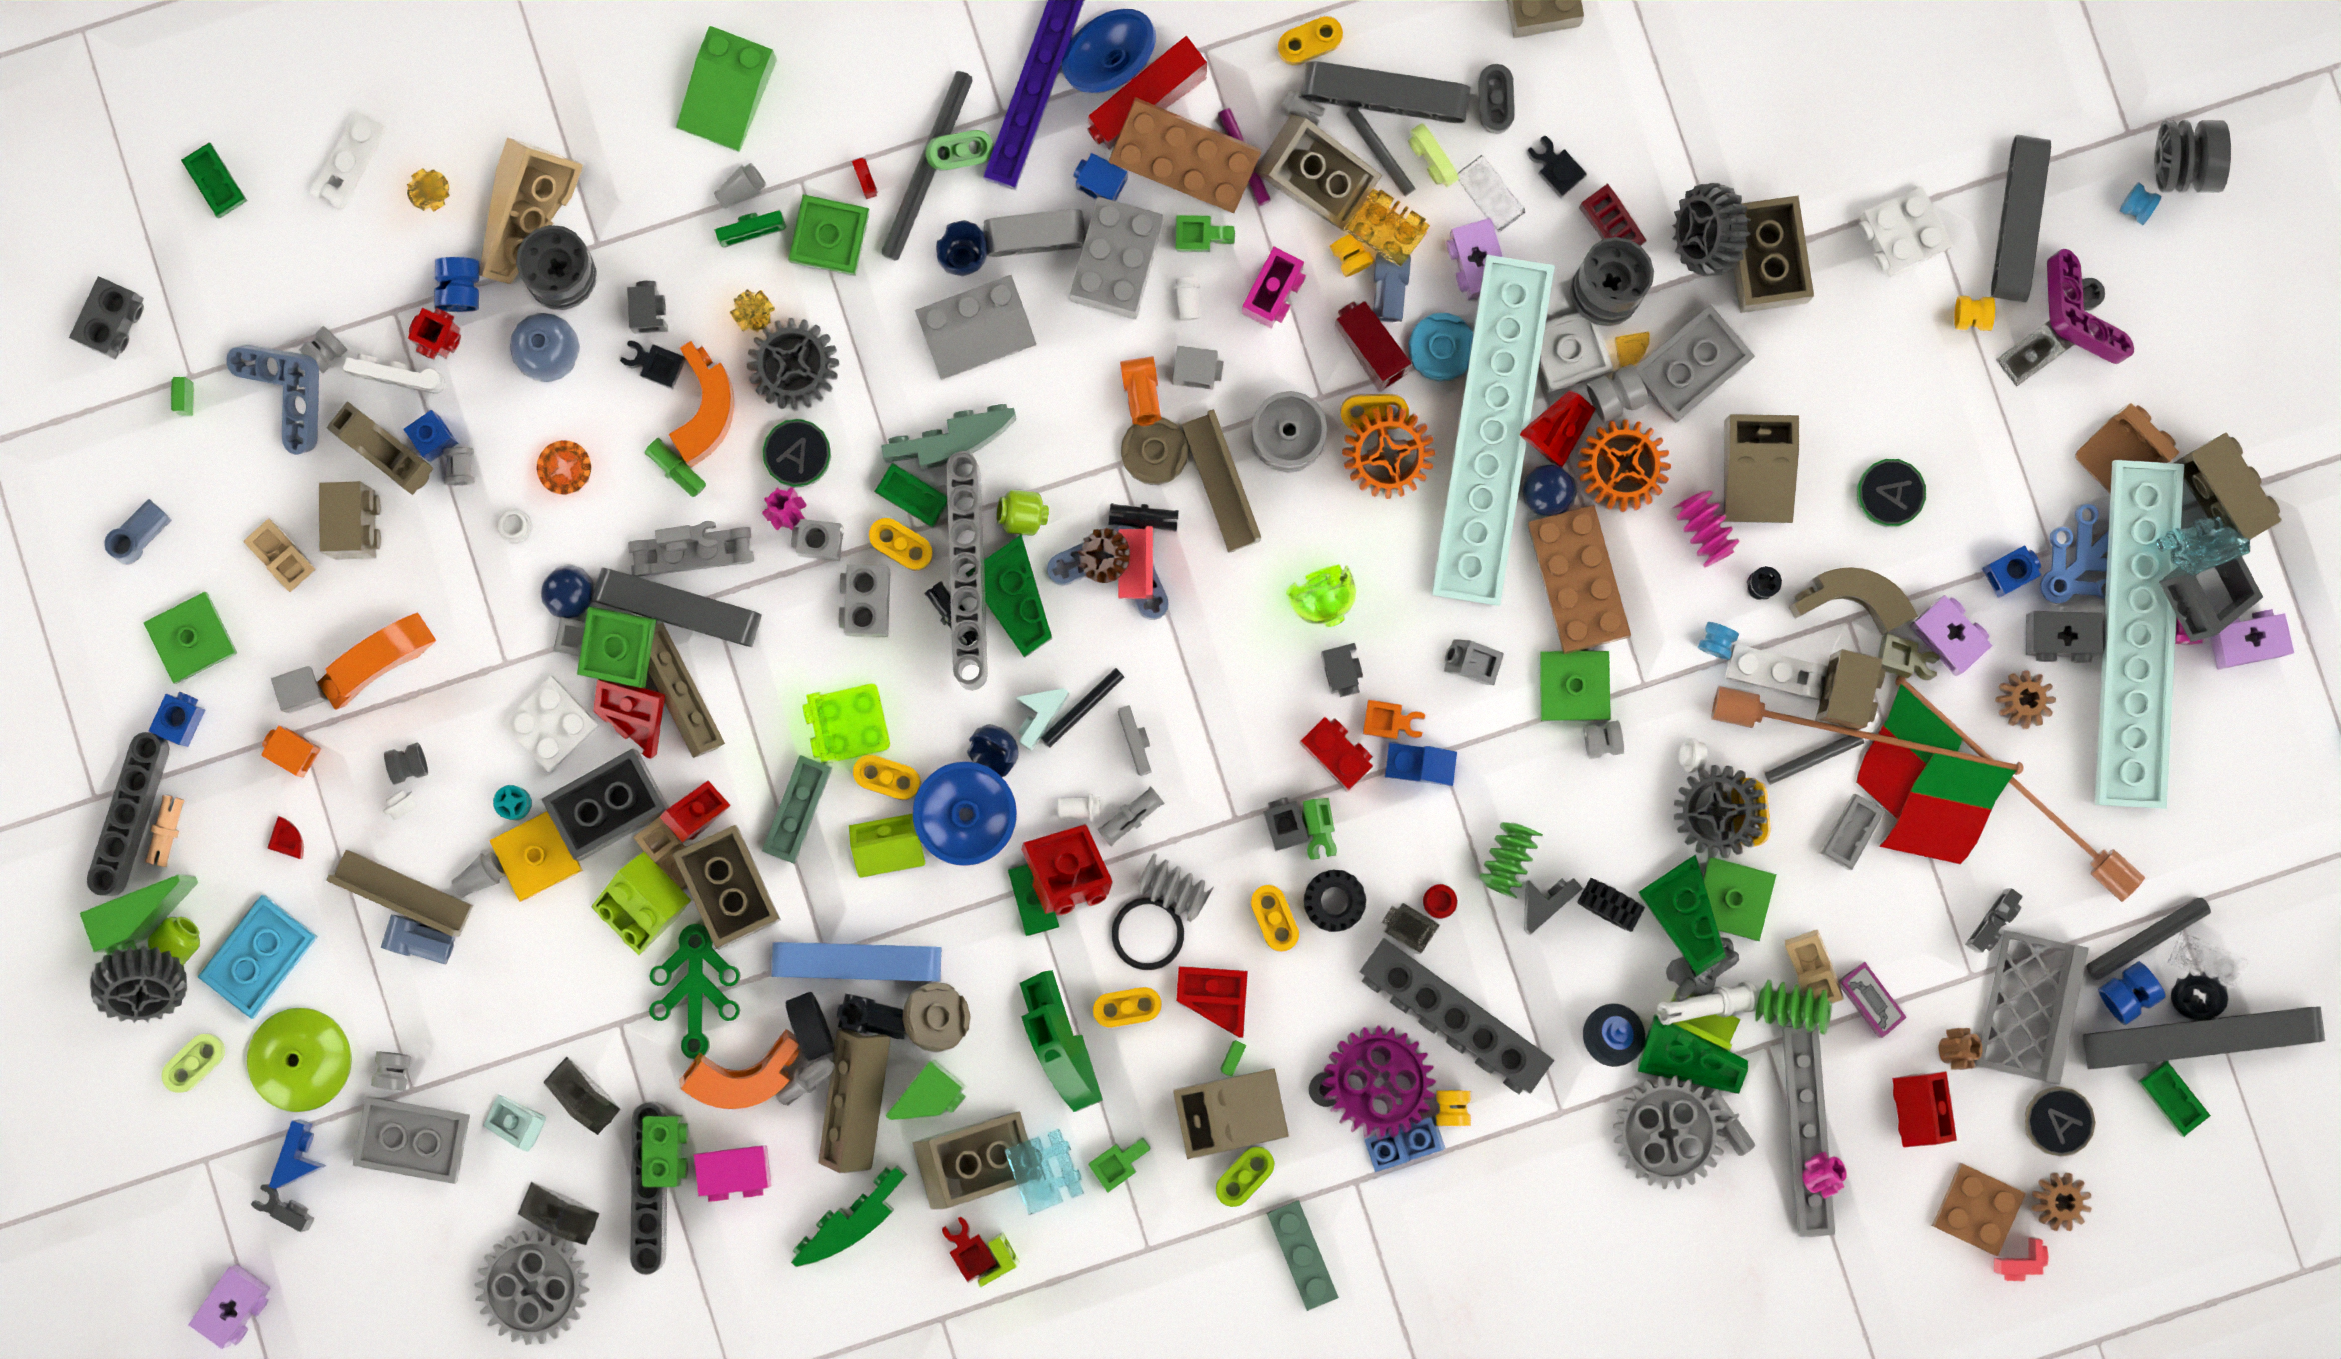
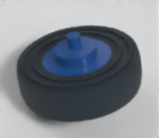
[1583,1003,1646,1067]

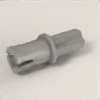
[776,1056,835,1106]
[1704,1089,1755,1156]

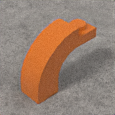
[668,341,735,468]
[317,612,437,710]
[679,1029,800,1109]

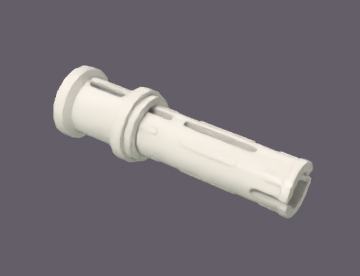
[1657,981,1758,1025]

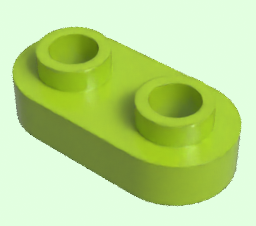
[1216,1146,1275,1207]

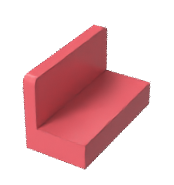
[1118,526,1153,599]

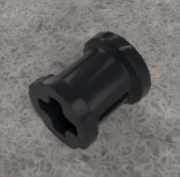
[1747,566,1782,600]

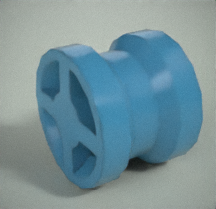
[2119,182,2162,225]
[1698,622,1739,660]

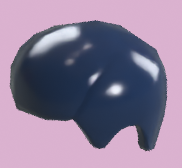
[936,220,988,277]
[1522,465,1577,516]
[541,564,594,619]
[967,724,1019,777]

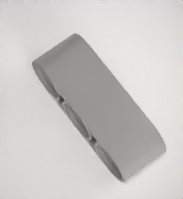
[984,209,1085,257]

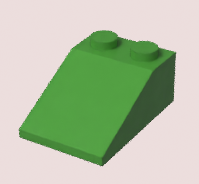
[676,25,777,153]
[79,874,198,956]

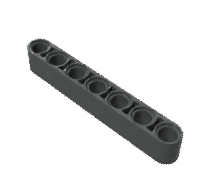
[2083,1006,2326,1069]

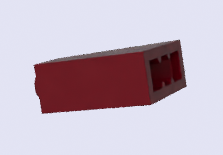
[1335,301,1412,393]

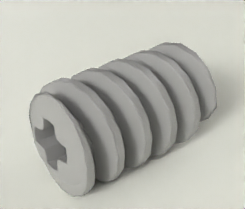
[1138,853,1214,922]

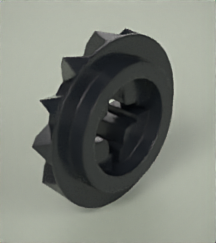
[2171,972,2228,1020]

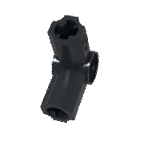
[836,993,906,1040]

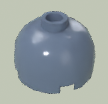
[510,313,580,382]

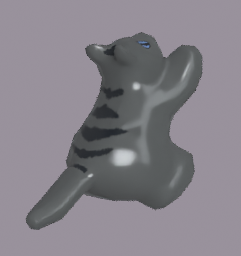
[1666,937,1740,1001]

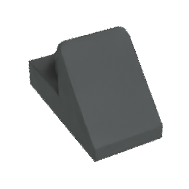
[1524,878,1583,935]

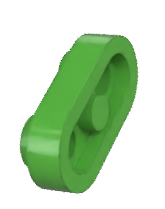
[926,130,994,170]

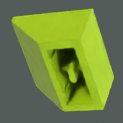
[591,851,692,956]

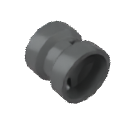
[384,742,428,785]

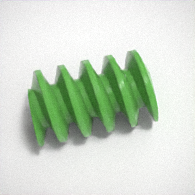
[1478,822,1543,899]
[1755,979,1832,1035]

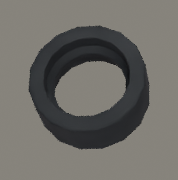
[785,992,834,1061]

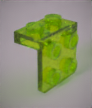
[802,683,891,765]

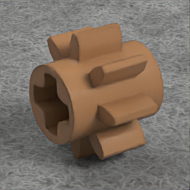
[1938,1028,1983,1070]

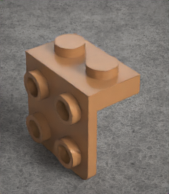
[2075,403,2180,495]

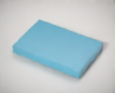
[197,895,318,1019]

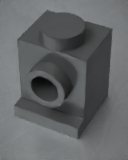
[627,280,668,334]
[1321,643,1363,698]
[1263,797,1309,852]

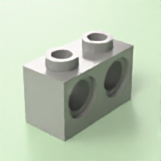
[838,565,891,637]

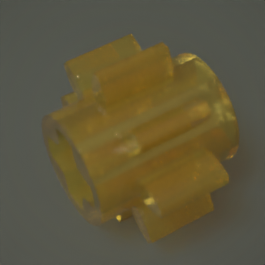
[407,168,450,212]
[729,289,775,332]

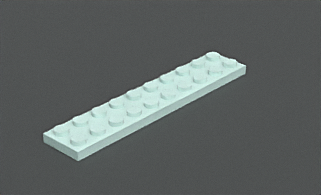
[1432,255,1555,606]
[2095,460,2184,809]

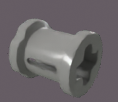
[443,447,475,486]

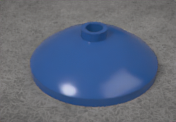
[1062,9,1156,93]
[913,762,1017,866]

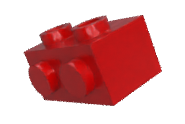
[1299,717,1373,792]
[1892,1071,1957,1148]

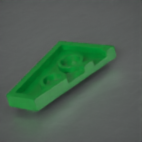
[965,534,1053,658]
[1638,854,1726,976]
[1637,1014,1748,1094]

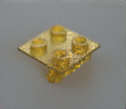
[1343,188,1430,267]

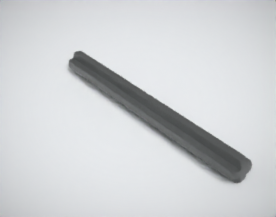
[881,71,973,261]

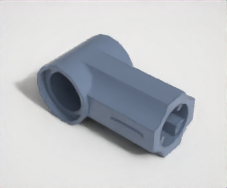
[1373,253,1411,322]
[104,499,172,564]
[380,914,455,964]

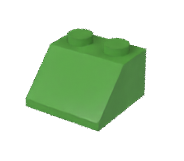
[885,1060,966,1120]

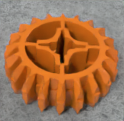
[1342,405,1435,499]
[1577,419,1671,512]

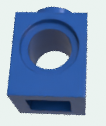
[1073,153,1128,201]
[403,410,459,463]
[1982,545,2041,598]
[148,691,206,747]

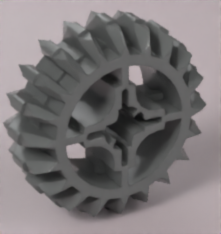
[1671,183,1751,276]
[746,318,840,411]
[1674,765,1768,858]
[90,945,187,1023]

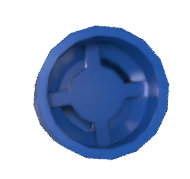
[434,257,480,312]
[2098,961,2166,1025]

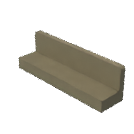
[1181,409,1261,553]
[326,850,474,937]
[818,1028,890,1173]

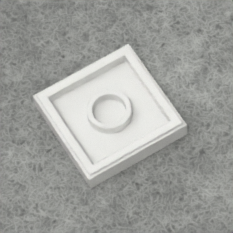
[1539,311,1614,394]

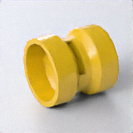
[1330,231,1375,277]
[1954,295,1995,331]
[1436,1090,1471,1126]

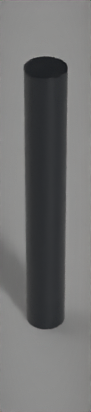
[1041,668,1125,748]

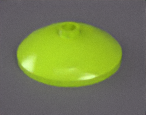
[247,1008,352,1112]

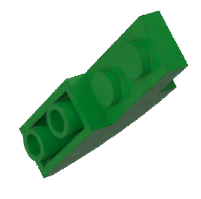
[1019,970,1103,1112]
[791,1165,908,1267]

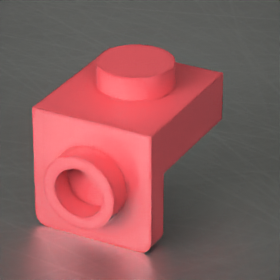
[1994,1237,2049,1281]

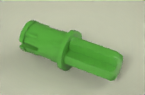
[644,438,706,497]

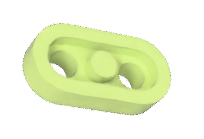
[1408,123,1459,187]
[162,1034,225,1093]

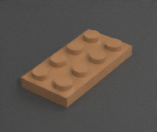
[1109,97,1261,214]
[1527,505,1631,655]

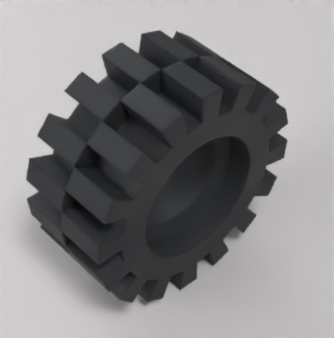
[1303,869,1367,932]
[1577,878,1645,932]

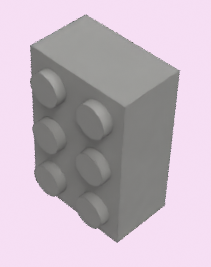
[1070,196,1164,319]

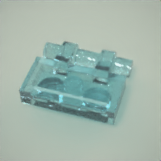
[2156,516,2251,576]
[1004,1128,1084,1215]

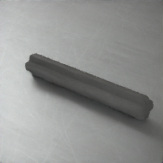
[2086,898,2211,980]

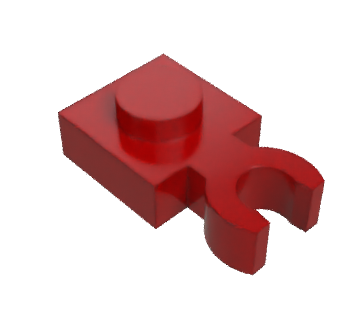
[942,1217,998,1284]

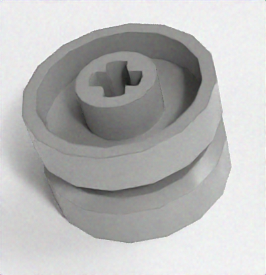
[1251,391,1328,473]

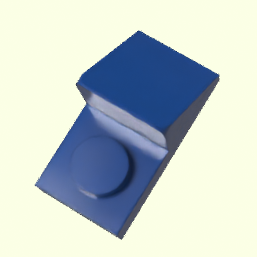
[1384,743,1457,786]
[268,1119,327,1189]

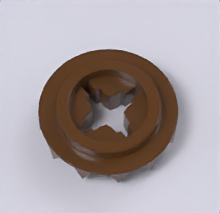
[1077,528,1130,583]

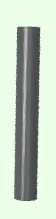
[1346,107,1416,197]
[1765,735,1865,785]

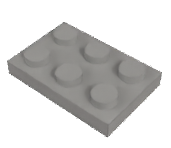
[1635,304,1755,423]
[352,1096,470,1184]

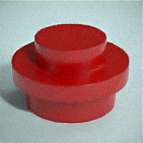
[1423,884,1458,919]

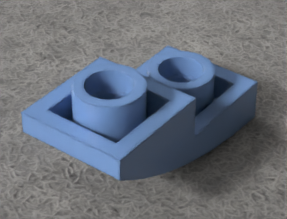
[1364,1115,1446,1172]

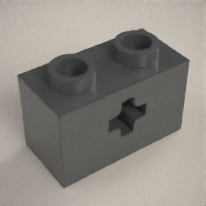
[2026,611,2103,663]

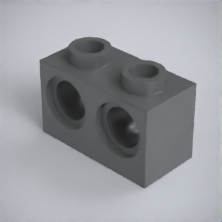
[69,276,144,360]

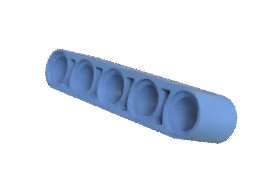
[771,942,942,981]

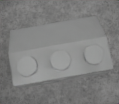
[915,275,1037,380]

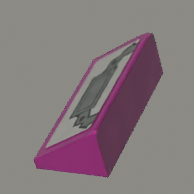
[1838,962,1907,1038]

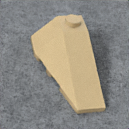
[479,137,583,284]

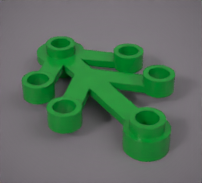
[649,924,741,1059]

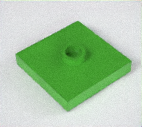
[788,194,870,276]
[143,592,237,684]
[577,607,656,688]
[1540,651,1611,721]
[1703,857,1777,941]

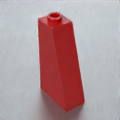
[1087,35,1207,150]

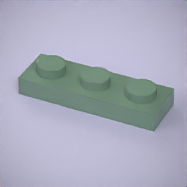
[762,755,833,864]
[1267,1200,1339,1311]

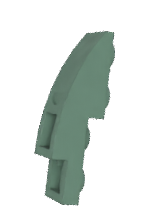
[881,404,1017,470]

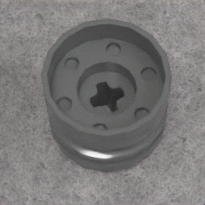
[2154,120,2231,193]
[516,225,597,310]
[1570,237,1654,326]

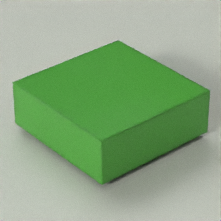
[171,377,194,416]
[1220,1040,1247,1077]

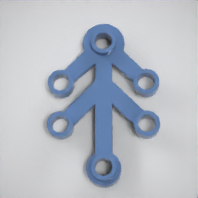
[2040,504,2109,603]

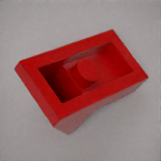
[660,780,731,843]

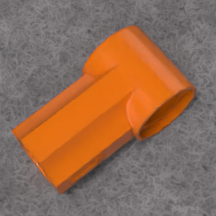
[1120,356,1161,426]

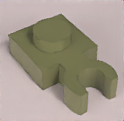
[1878,633,1940,681]

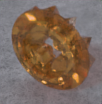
[536,440,592,496]

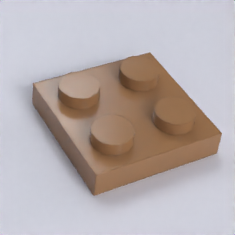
[1932,1163,2026,1257]

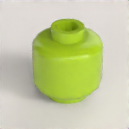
[996,490,1049,536]
[148,916,200,966]

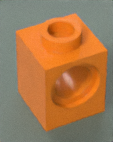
[261,725,322,778]

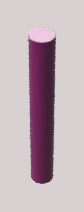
[1218,108,1271,206]

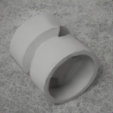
[1586,364,1649,424]

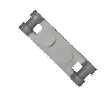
[628,527,754,577]

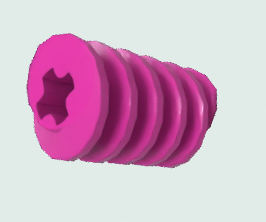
[1673,490,1740,568]

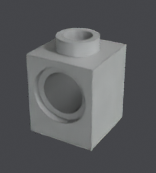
[1173,346,1224,390]
[791,519,844,561]

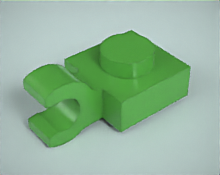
[1176,215,1235,252]
[1302,798,1337,860]
[1088,1137,1151,1192]

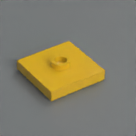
[489,811,583,902]

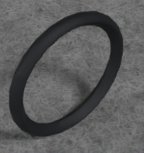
[1112,897,1184,970]

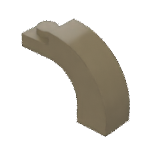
[326,401,434,495]
[1789,567,1918,635]

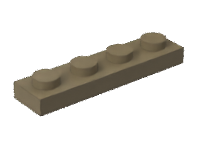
[648,622,725,758]

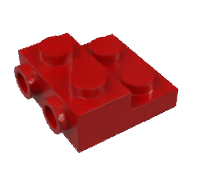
[1021,824,1113,916]

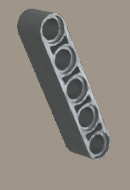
[1301,61,1471,123]
[1991,134,2051,303]
[592,567,762,647]
[86,732,170,896]
[630,1102,668,1275]

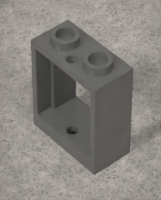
[2159,537,2263,642]

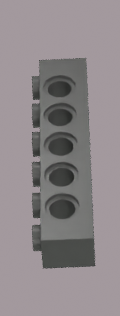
[1359,938,1554,1095]

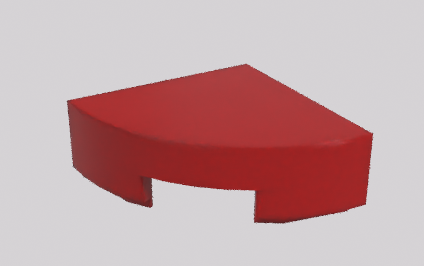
[852,157,878,200]
[267,816,304,859]

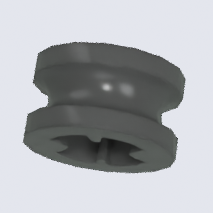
[2082,278,2106,311]

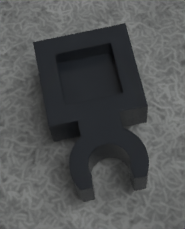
[1527,136,1587,199]
[620,341,686,390]

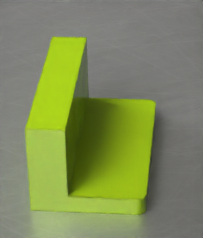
[849,813,926,878]
[1666,989,1741,1051]
[977,1232,1020,1288]

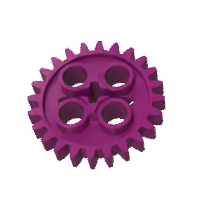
[1322,1025,1436,1140]

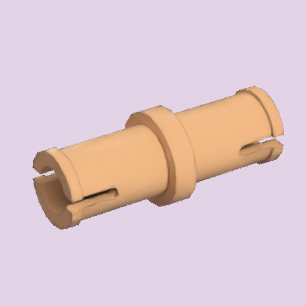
[145,795,185,867]

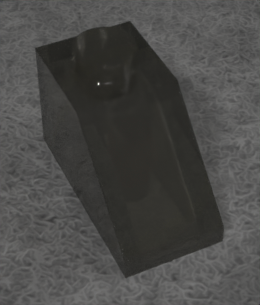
[1996,320,2075,387]
[1381,903,1440,955]
[543,1056,621,1136]
[517,1182,600,1246]

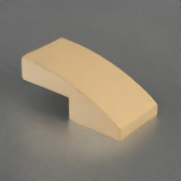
[243,518,316,592]
[633,816,688,891]
[1785,929,1843,1003]

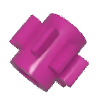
[762,487,807,531]
[1802,1151,1847,1198]

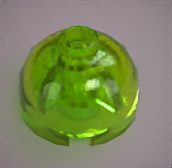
[1286,564,1356,627]

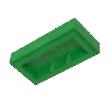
[181,142,248,219]
[714,210,787,248]
[874,463,948,528]
[1008,864,1060,937]
[2137,1061,2211,1137]

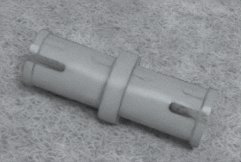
[1097,786,1165,846]

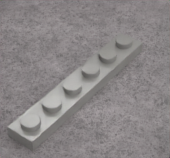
[1782,1025,1835,1237]

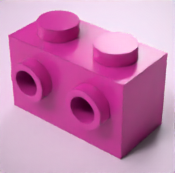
[1241,246,1306,329]
[694,1145,772,1202]

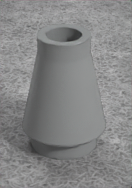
[714,163,766,209]
[451,852,505,898]

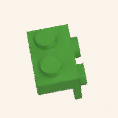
[642,1115,688,1187]

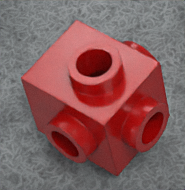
[408,308,461,360]

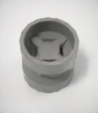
[299,326,348,374]
[1583,720,1624,759]
[371,1051,411,1091]

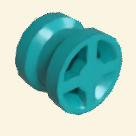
[493,785,532,820]

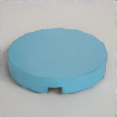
[1408,313,1473,381]

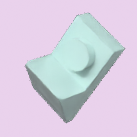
[1016,688,1070,751]
[483,1094,546,1152]

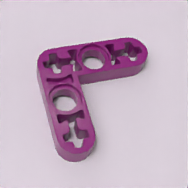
[2047,248,2135,364]

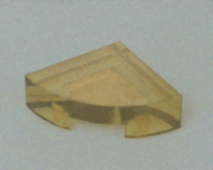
[1614,331,1650,369]

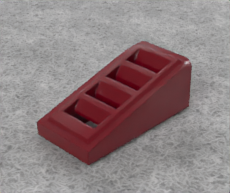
[1579,184,1647,246]

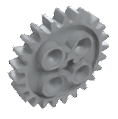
[1613,1075,1727,1189]
[474,1230,590,1345]

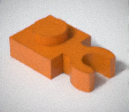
[1362,700,1425,740]

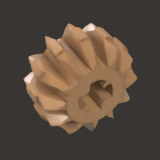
[1995,670,2056,729]
[2031,1172,2092,1231]

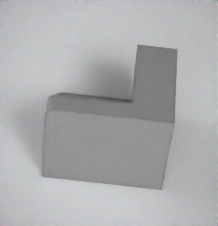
[270,666,327,713]

